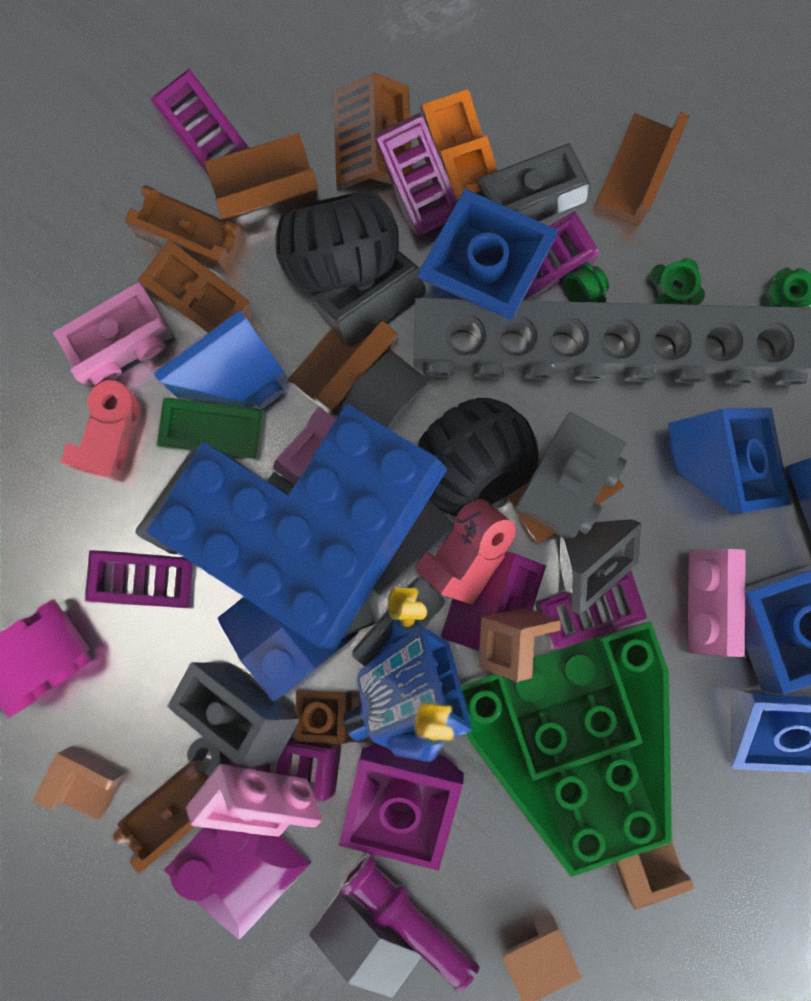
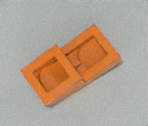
[420,89,498,200]

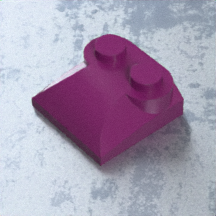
[338,743,464,871]
[163,827,311,940]

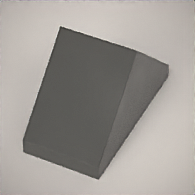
[336,350,430,430]
[560,519,641,615]
[309,891,421,998]

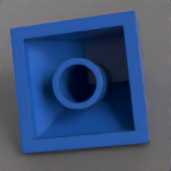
[418,189,558,321]
[153,310,289,408]
[668,408,791,514]
[216,597,359,703]

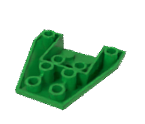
[460,621,672,877]

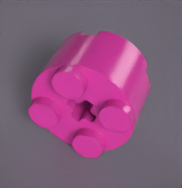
[0,598,92,719]

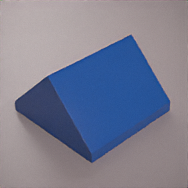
[730,688,811,772]

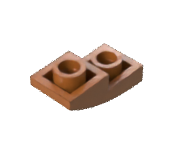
[294,689,375,744]

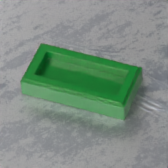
[156,397,265,461]

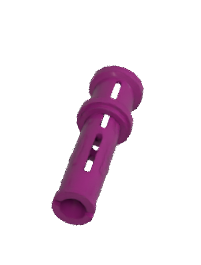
[339,854,480,993]

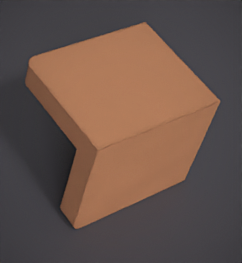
[478,608,561,682]
[32,746,125,820]
[614,842,694,910]
[502,915,582,1001]

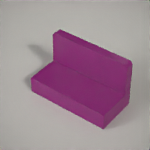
[441,551,546,651]

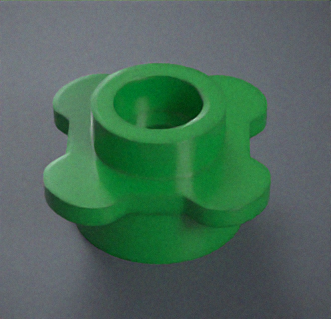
[649,258,705,305]

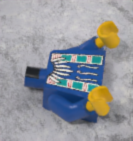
[343,587,472,762]

